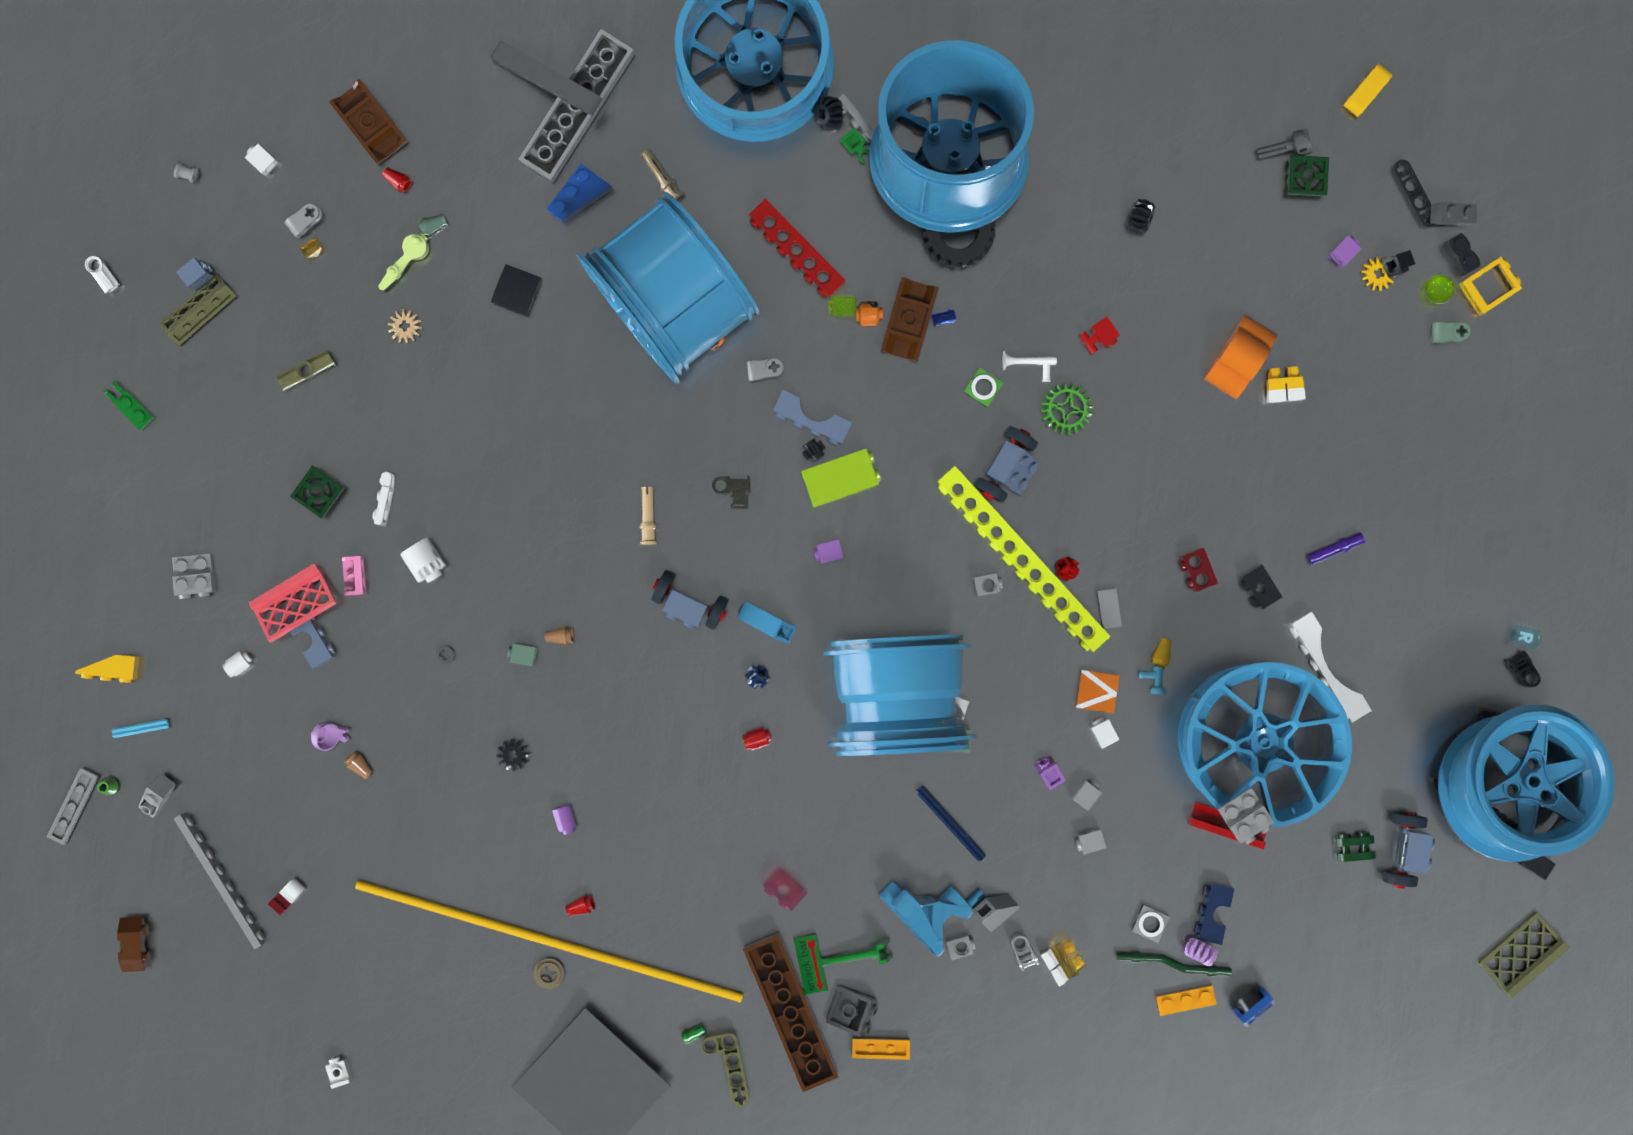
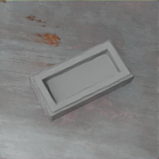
[1097,588,1122,629]

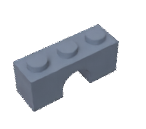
[286,608,335,669]

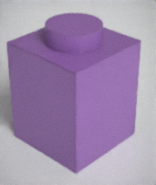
[1329,236,1362,267]
[814,540,843,564]

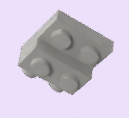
[172,554,216,599]
[1217,787,1274,845]

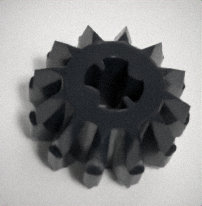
[813,96,845,129]
[1129,199,1155,233]
[496,739,530,772]

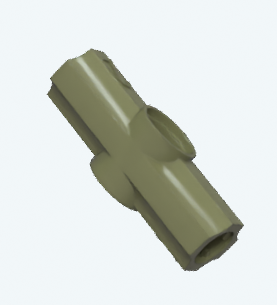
[276,349,335,391]

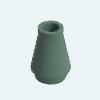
[417,214,447,236]

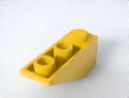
[75,654,140,683]

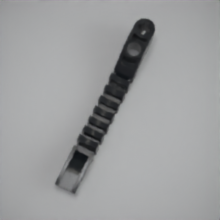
[1429,776,1556,881]

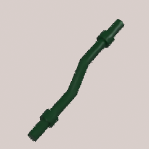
[1116,951,1232,977]

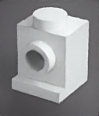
[325,1056,353,1089]

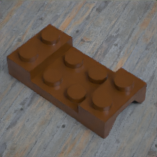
[329,79,408,165]

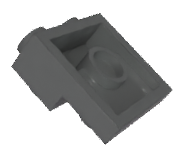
[826,986,878,1037]

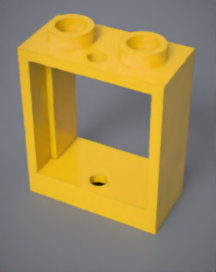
[1458,256,1522,316]

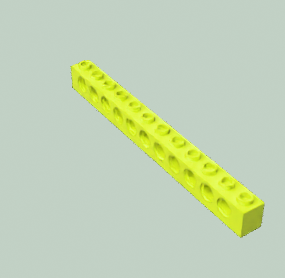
[937,466,1111,652]

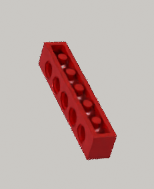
[749,198,846,299]

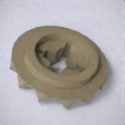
[534,958,564,989]

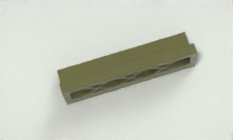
[160,274,236,346]

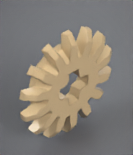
[388,309,422,343]

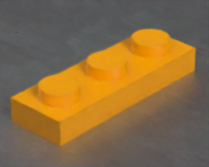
[1156,985,1217,1016]
[852,1038,910,1060]

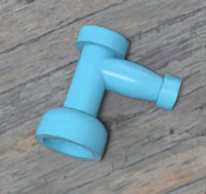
[1139,667,1166,695]

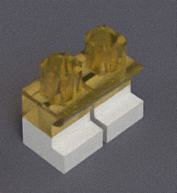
[1039,940,1086,987]

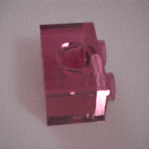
[763,866,807,911]

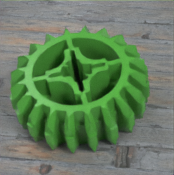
[1041,383,1093,435]

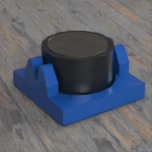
[1233,987,1275,1027]

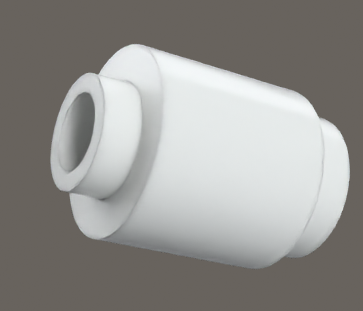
[222,650,252,677]

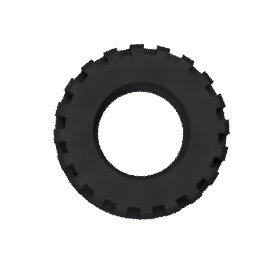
[922,221,996,269]

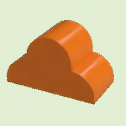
[1204,314,1278,399]

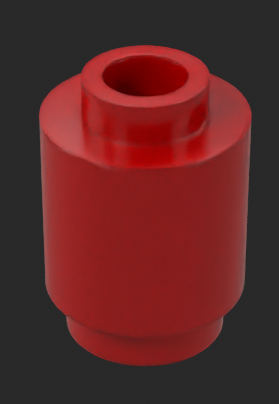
[742,727,772,750]

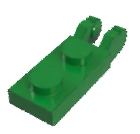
[104,381,155,431]

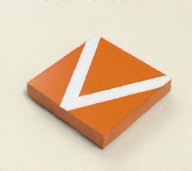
[1076,670,1120,713]

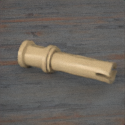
[641,149,685,201]
[640,487,657,545]

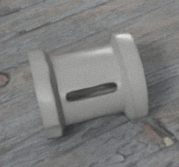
[174,161,198,183]

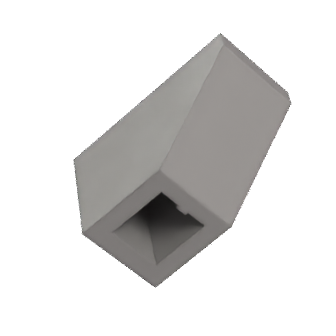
[138,773,176,818]
[972,894,1020,932]

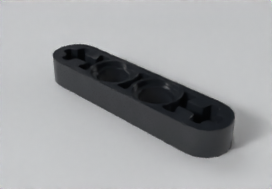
[1392,160,1436,229]

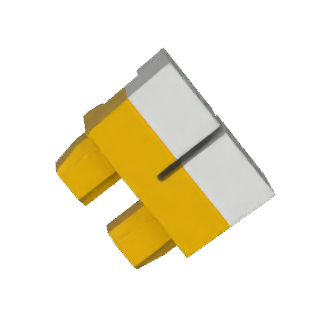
[1265,366,1306,403]

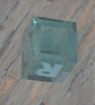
[1509,625,1541,650]

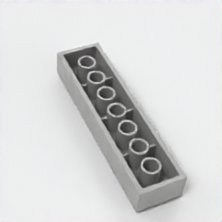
[519,29,635,183]

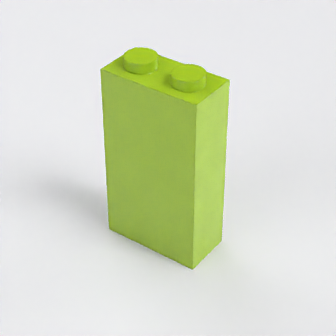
[801,449,881,508]

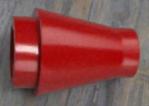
[382,167,412,192]
[565,895,595,916]

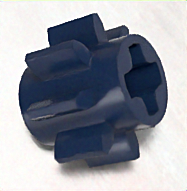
[745,665,770,689]

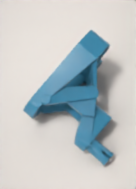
[879,882,986,957]

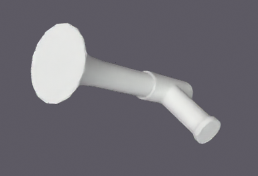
[1002,350,1057,382]

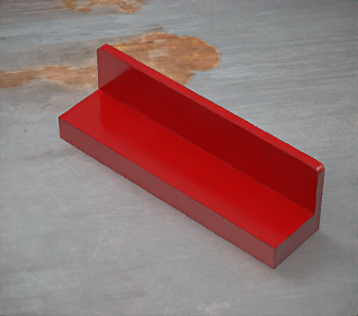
[1188,803,1267,850]

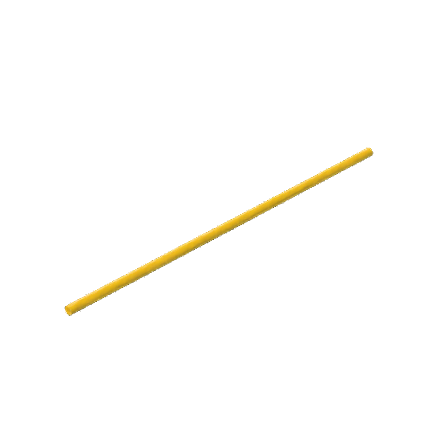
[355,880,744,1003]

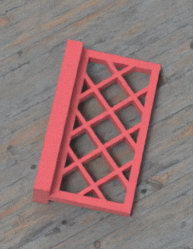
[249,563,337,643]

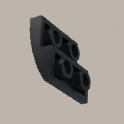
[491,264,541,316]

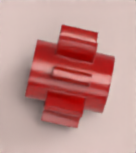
[1056,556,1080,581]

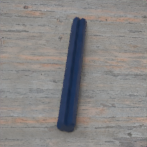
[916,786,986,862]

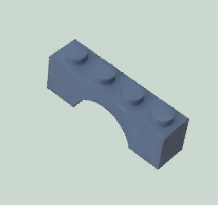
[773,390,852,445]

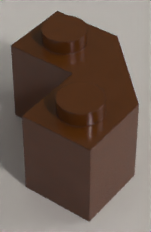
[117,917,150,972]

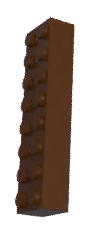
[743,932,838,1092]

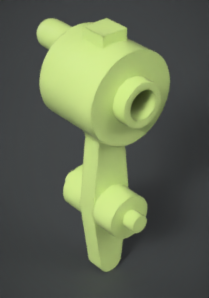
[379,234,429,290]

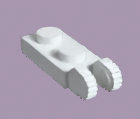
[373,472,396,526]

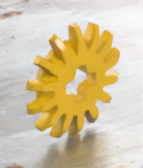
[1361,256,1396,291]

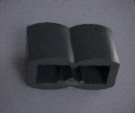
[1444,233,1481,276]

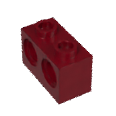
[1179,548,1218,592]

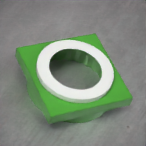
[964,368,1004,407]

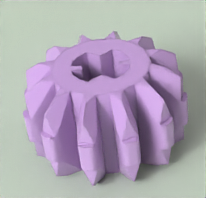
[1184,938,1218,966]

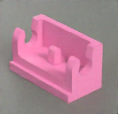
[342,556,366,596]

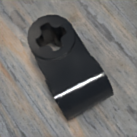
[1507,650,1541,687]

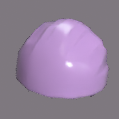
[311,722,350,751]

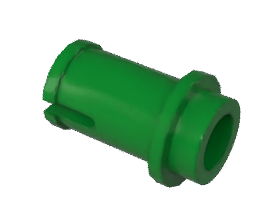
[681,1024,707,1044]

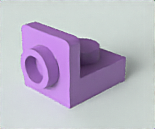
[1035,756,1066,790]

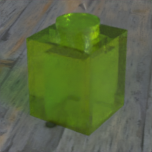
[828,296,856,318]

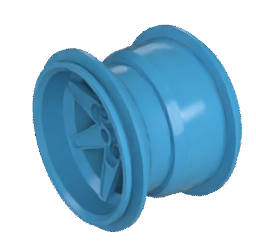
[823,635,977,756]
[1438,705,1615,862]

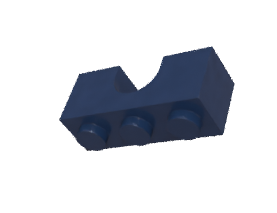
[1195,882,1234,945]

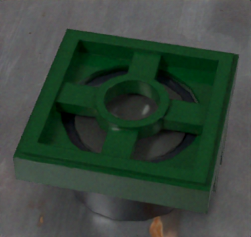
[1286,155,1329,196]
[290,465,345,519]

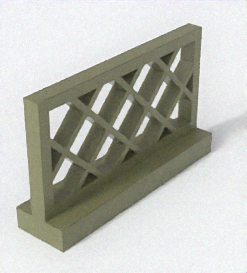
[1479,912,1570,998]

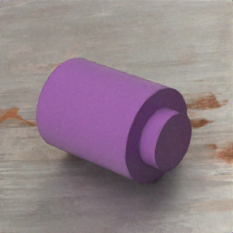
[552,805,577,835]

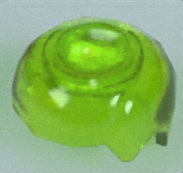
[1425,275,1455,304]

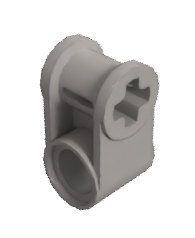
[284,204,322,238]
[746,358,784,381]
[1010,932,1039,971]

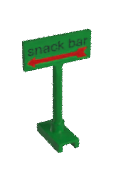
[794,934,893,995]

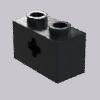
[1240,565,1282,609]

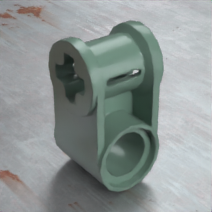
[1432,322,1471,343]

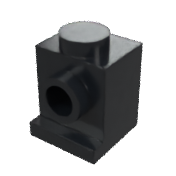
[1382,250,1415,278]

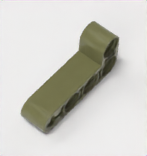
[702,1030,749,1107]

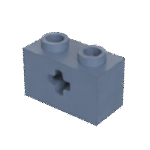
[176,258,214,291]

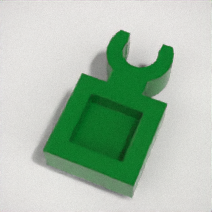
[840,127,870,163]

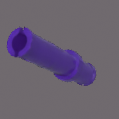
[1307,532,1365,565]

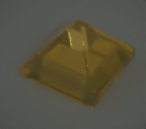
[300,238,322,258]

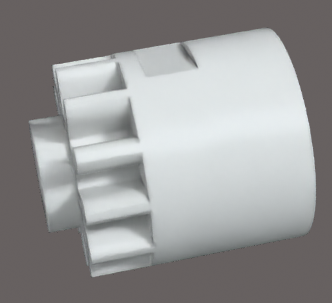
[400,537,446,583]

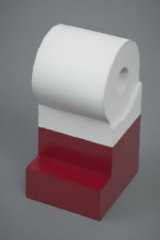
[268,878,305,916]

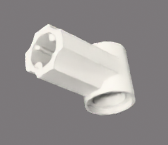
[85,256,120,294]

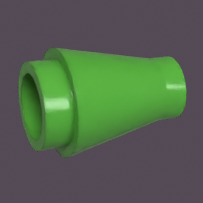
[97,776,118,796]

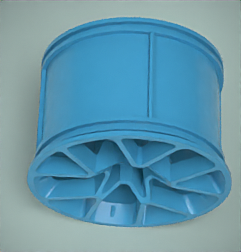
[675,0,834,142]
[869,40,1034,232]
[576,192,760,385]
[1178,662,1352,827]

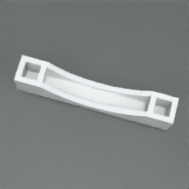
[1289,612,1372,723]

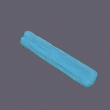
[112,718,169,738]

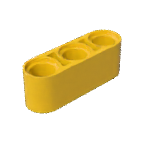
[1343,63,1393,118]

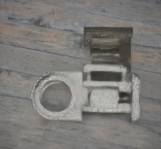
[712,476,751,510]

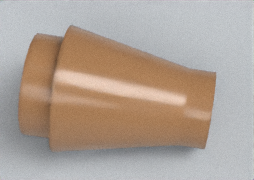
[545,626,574,645]
[345,751,373,779]

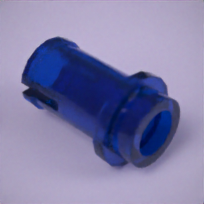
[932,309,957,326]

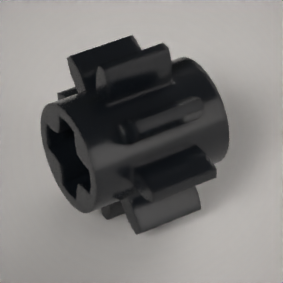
[802,439,826,462]

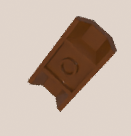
[881,277,939,361]

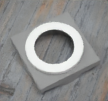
[1132,905,1170,943]

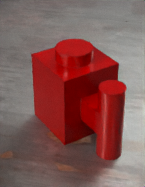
[1079,316,1120,354]

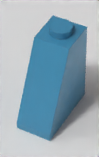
[737,601,797,644]

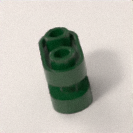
[1335,831,1376,862]

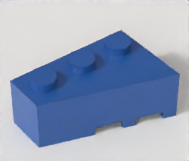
[547,163,614,223]

